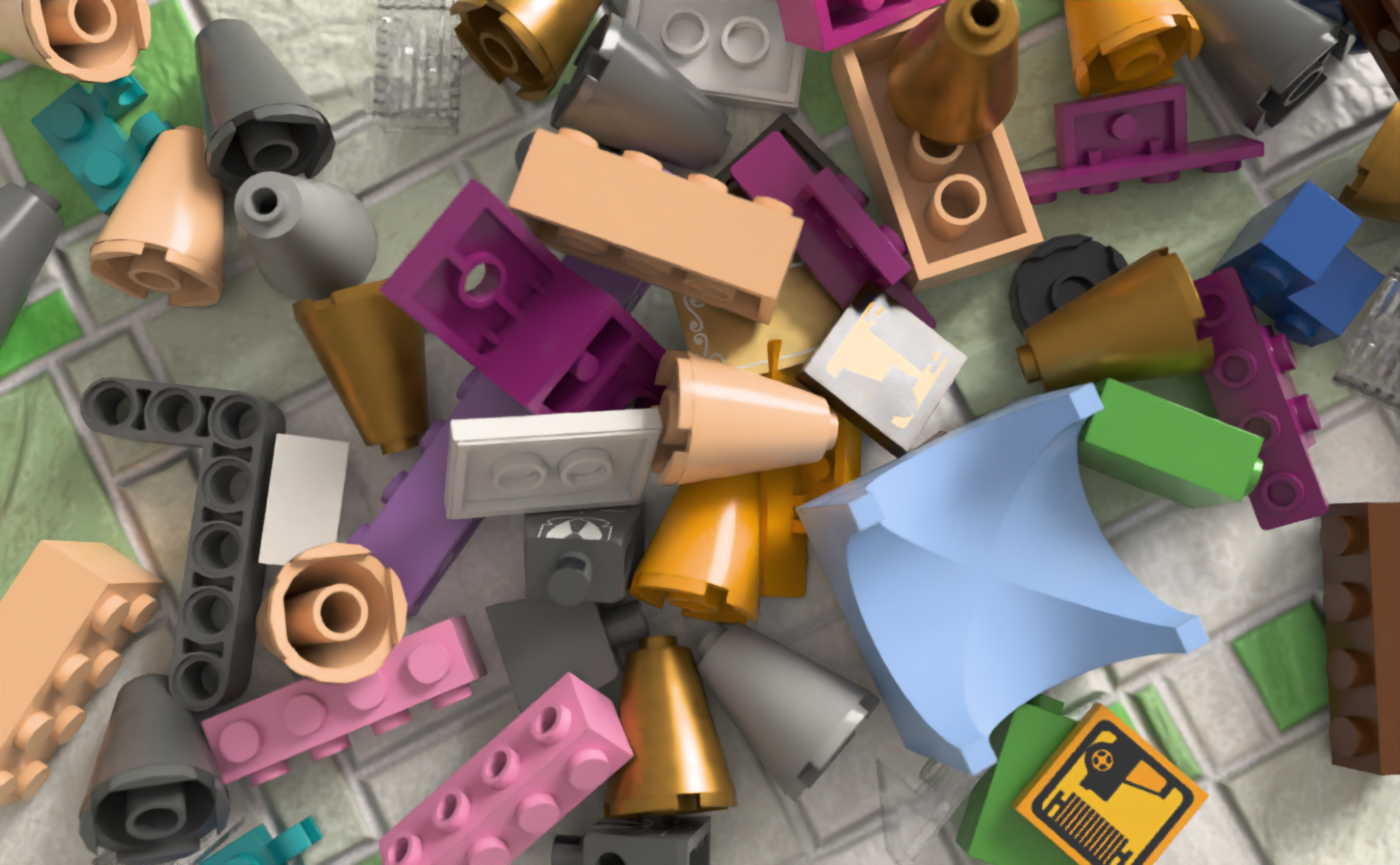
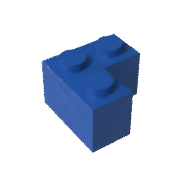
[1210,180,1385,348]

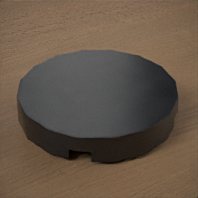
[1009,234,1128,338]

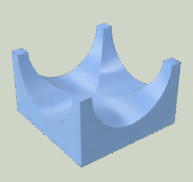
[795,383,1210,776]

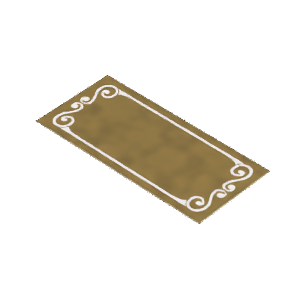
[671,254,842,375]

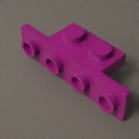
[1020,82,1264,205]
[729,131,936,329]
[1192,267,1329,530]

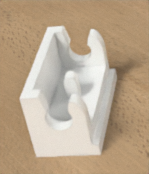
[258,433,351,566]

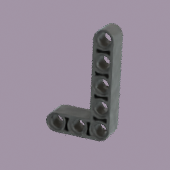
[80,377,286,711]

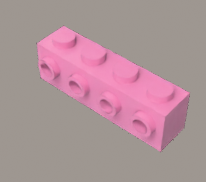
[201,615,488,787]
[378,672,634,865]

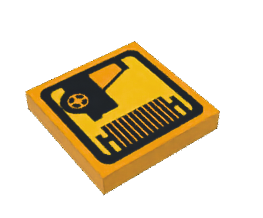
[1010,702,1210,865]

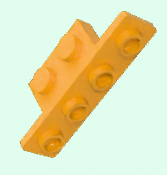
[759,339,862,598]

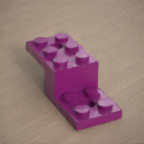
[379,178,666,415]

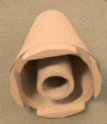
[0,0,151,83]
[88,125,225,307]
[651,349,838,486]
[255,542,407,684]

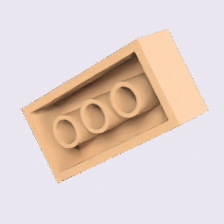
[830,7,1044,294]
[508,128,804,325]
[0,540,166,808]

